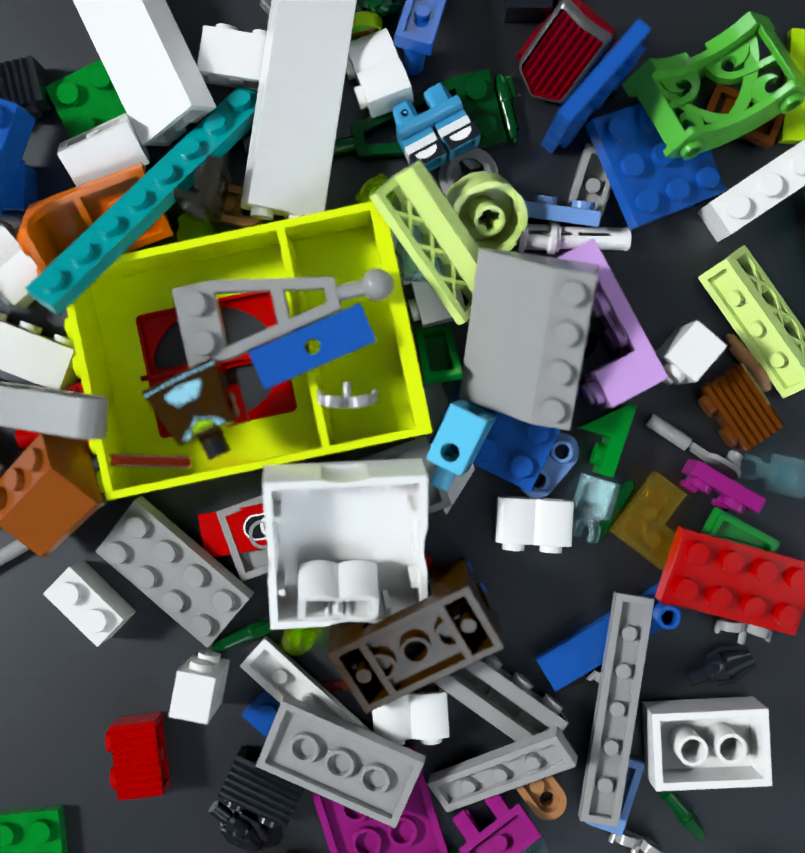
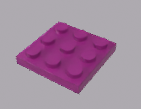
[311,745,449,853]

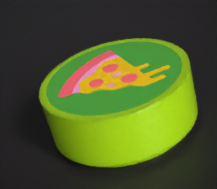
[351,11,383,41]

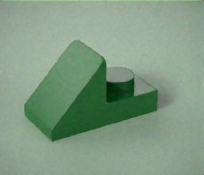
[576,404,637,478]

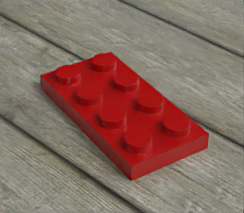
[655,526,805,636]

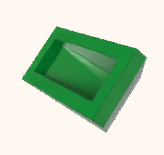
[414,325,463,386]

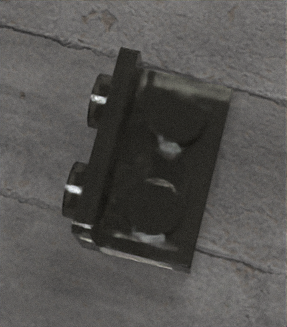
[173,154,232,223]

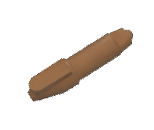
[725,333,772,393]

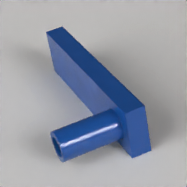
[393,0,448,76]
[535,583,683,692]

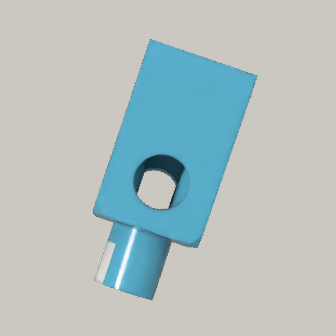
[426,399,497,491]

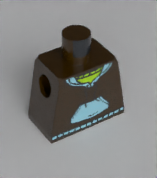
[141,357,238,461]

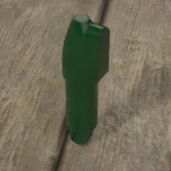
[494,74,519,144]
[592,479,635,541]
[211,619,275,652]
[658,791,706,841]

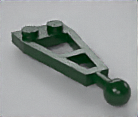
[333,68,507,159]

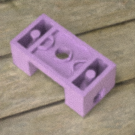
[558,238,668,409]

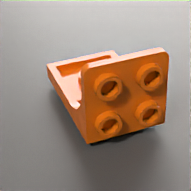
[17,162,174,276]

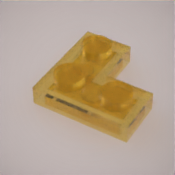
[609,472,687,572]

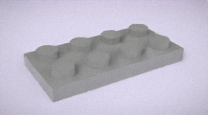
[96,495,254,648]
[256,695,426,828]

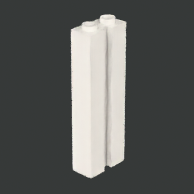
[73,0,216,146]
[240,0,357,220]

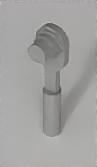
[645,413,743,480]

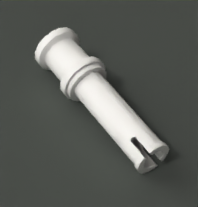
[515,220,632,254]

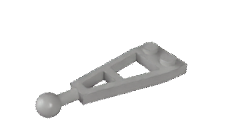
[172,268,394,368]

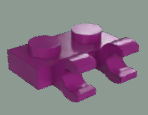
[679,459,766,514]
[452,793,543,853]

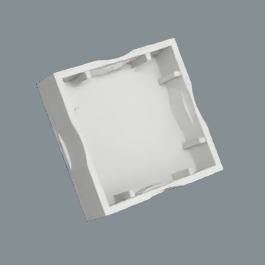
[263,458,428,630]

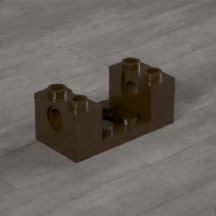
[327,557,504,713]

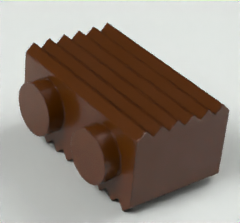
[696,363,785,451]

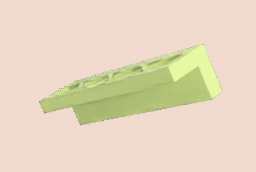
[369,160,479,325]
[698,244,805,399]

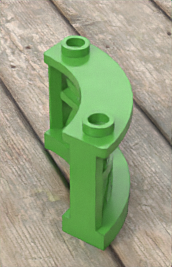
[622,11,805,160]

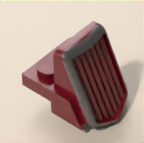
[516,0,619,104]

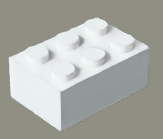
[642,696,772,791]

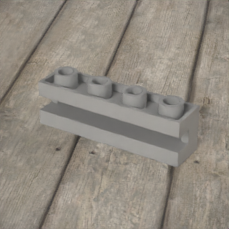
[433,654,569,742]

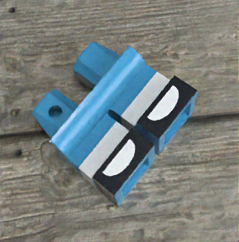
[392,83,481,172]

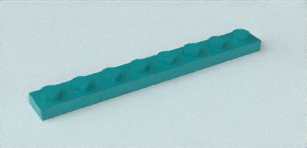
[25,85,257,316]

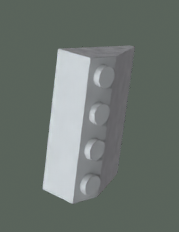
[459,247,599,431]

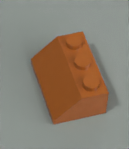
[0,433,104,557]

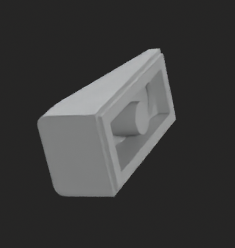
[566,143,612,225]

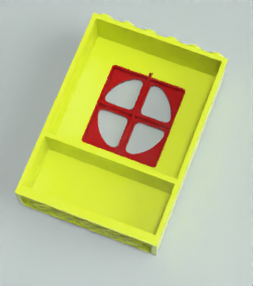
[64,201,433,501]

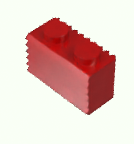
[105,712,171,801]

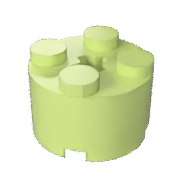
[446,171,528,251]

